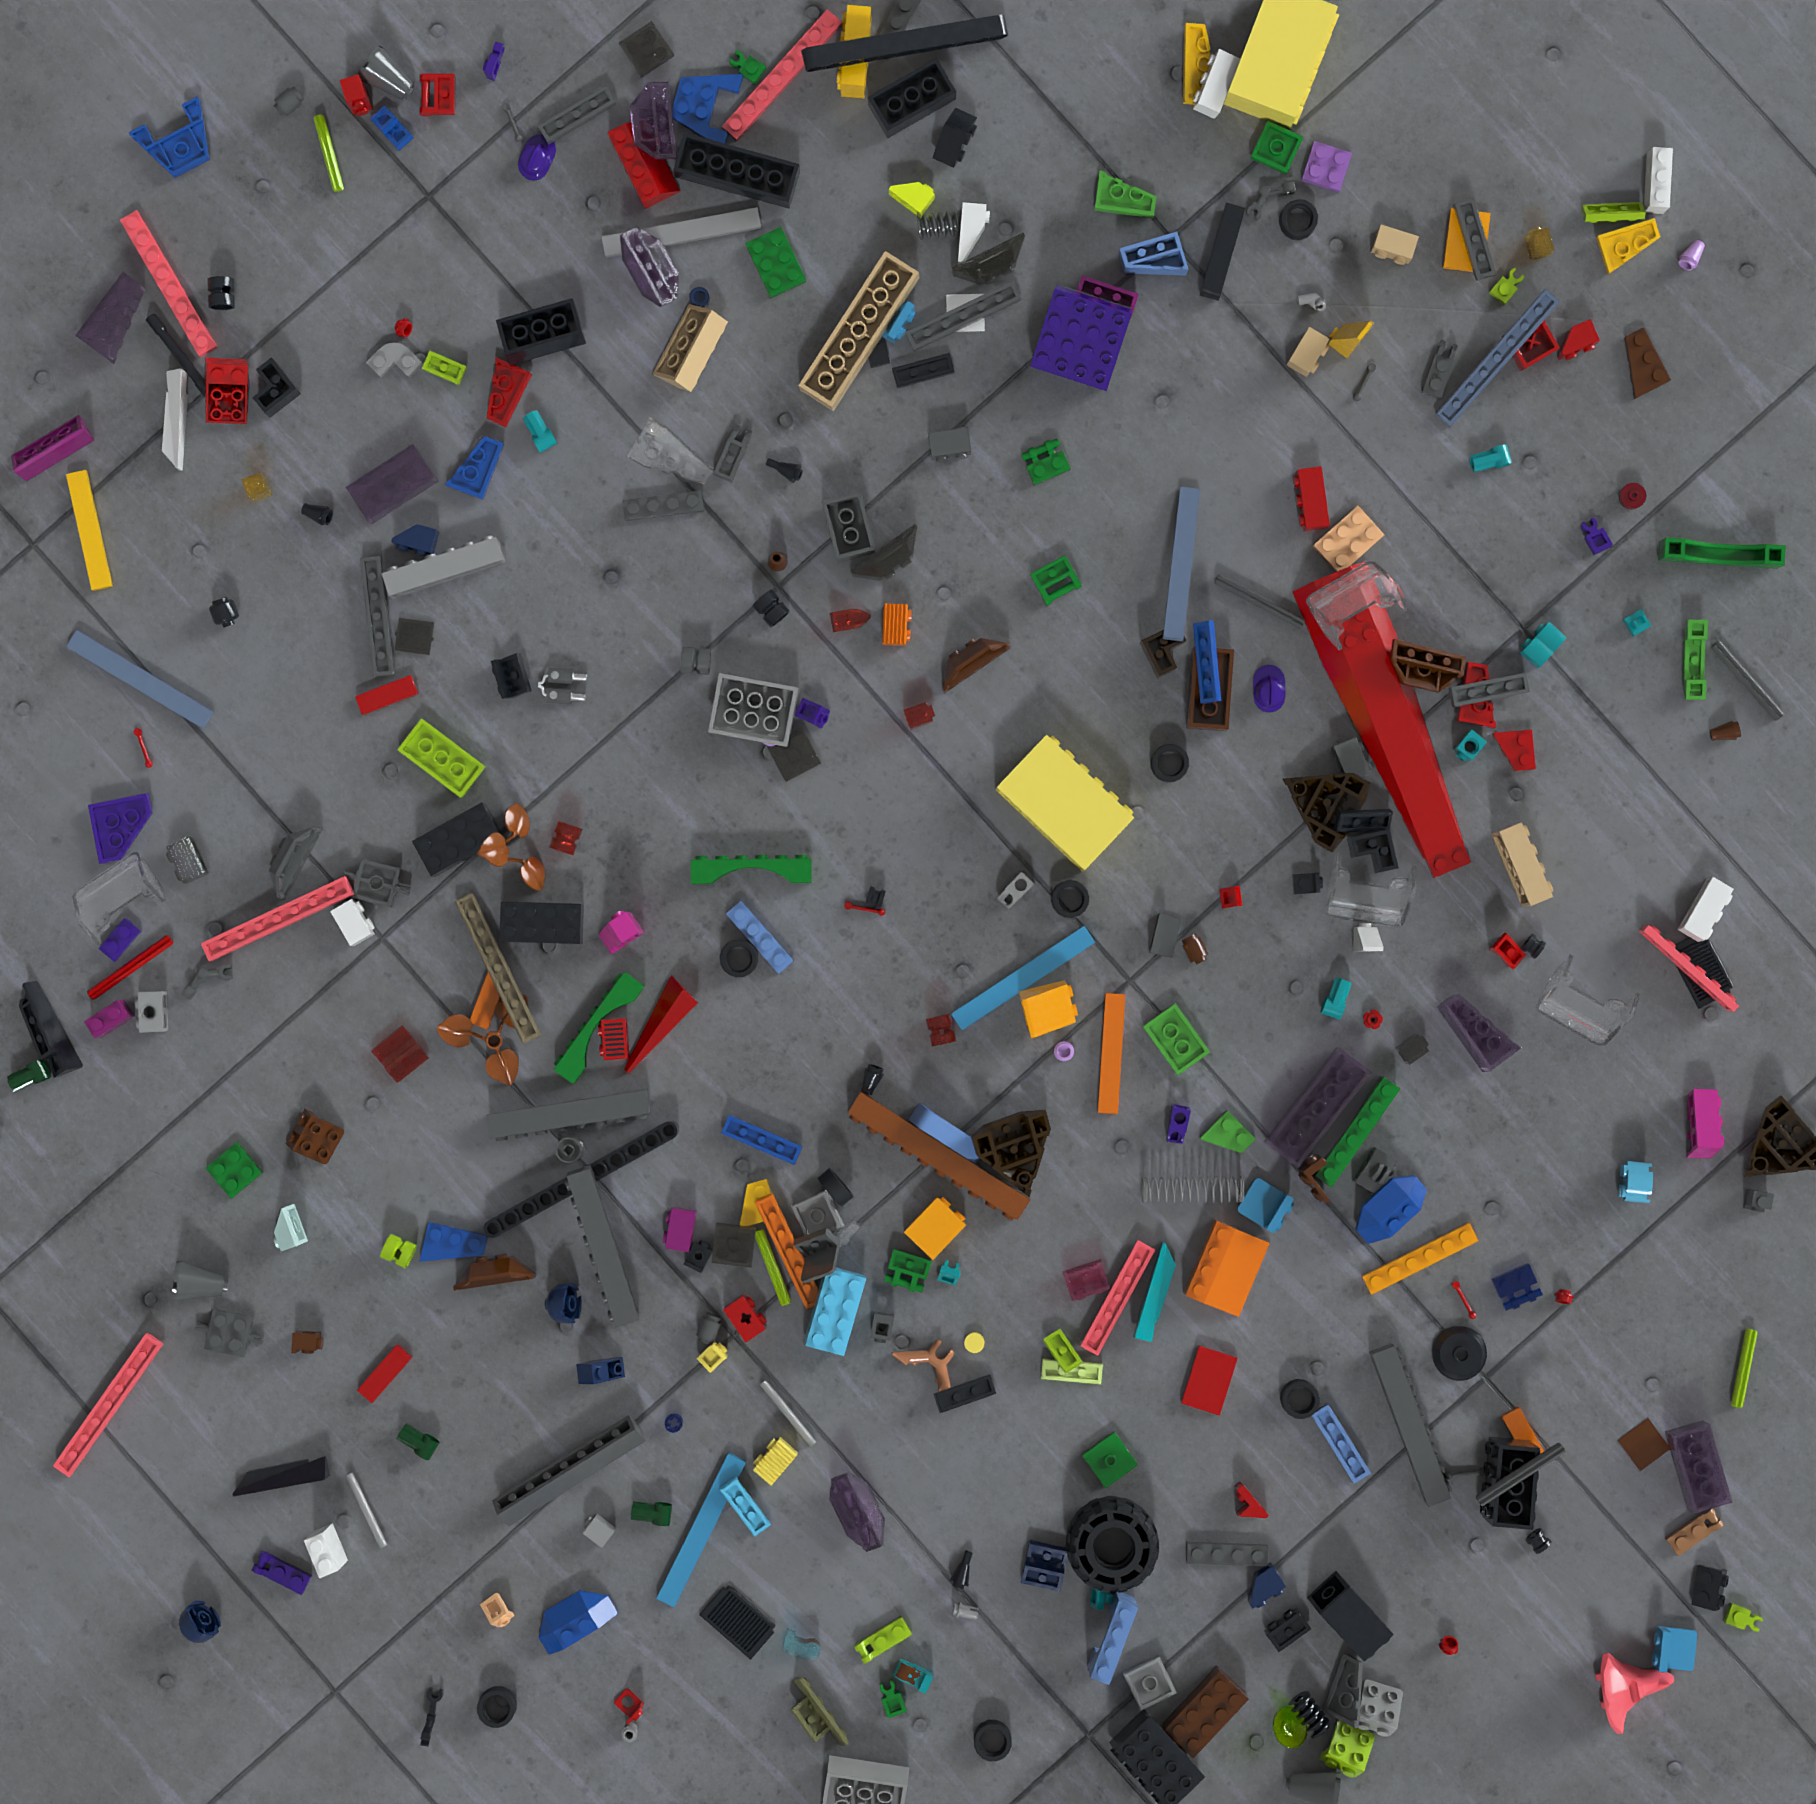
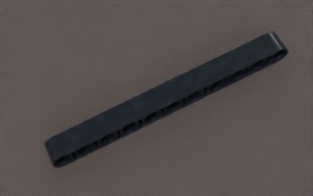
[801,15,1008,72]
[483,1121,679,1238]

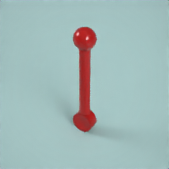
[133,728,153,768]
[844,902,885,916]
[1452,1281,1476,1319]

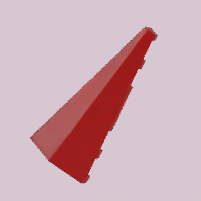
[624,975,699,1074]

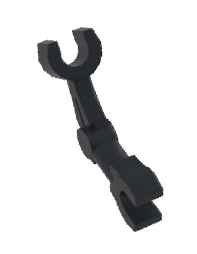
[420,1687,444,1747]

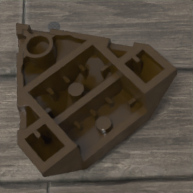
[1283,773,1370,852]
[1744,1095,1816,1177]
[971,1110,1051,1197]

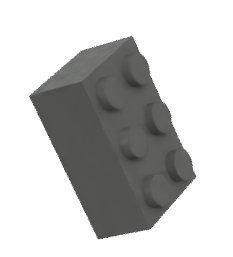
[822,492,876,563]

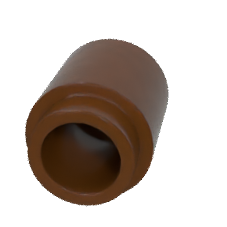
[1182,934,1208,965]

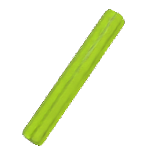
[313,114,344,192]
[754,1229,791,1306]
[1731,1329,1757,1408]

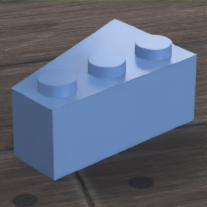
[1118,232,1189,276]

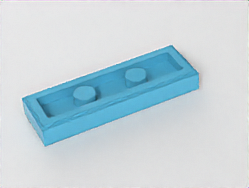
[719,1476,771,1537]

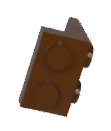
[285,1108,344,1164]
[1297,1154,1330,1203]

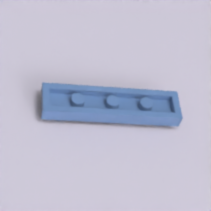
[726,901,794,974]
[1312,1403,1371,1484]

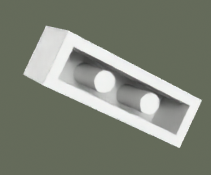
[1193,49,1240,119]
[1644,147,1673,214]
[1677,877,1734,942]

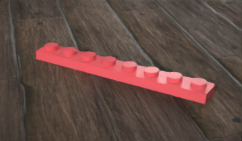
[722,9,842,141]
[120,210,218,358]
[201,876,354,962]
[53,1333,164,1477]

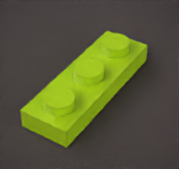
[1581,202,1646,223]

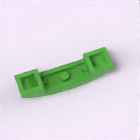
[1683,619,1708,700]

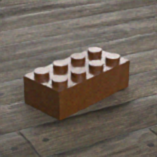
[1186,647,1234,732]
[1162,1666,1249,1759]

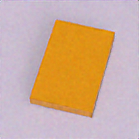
[1443,208,1491,272]

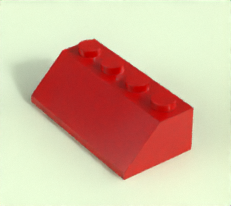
[607,121,680,209]

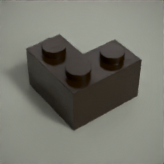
[1140,630,1186,679]

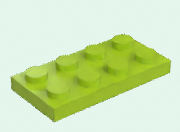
[397,718,486,798]

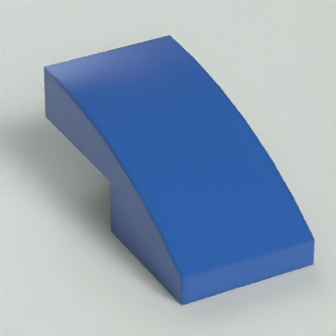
[370,105,413,151]

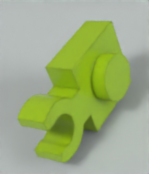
[1489,268,1524,305]
[1723,1602,1763,1632]

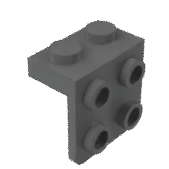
[793,1228,841,1284]

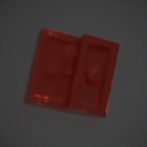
[371,1025,429,1083]

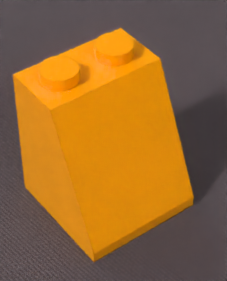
[1018,980,1078,1038]

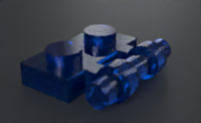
[1491,1263,1543,1311]

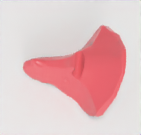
[1595,1652,1674,1734]

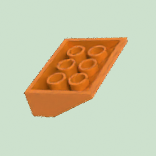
[1183,1219,1270,1317]

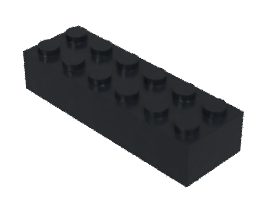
[673,132,800,209]

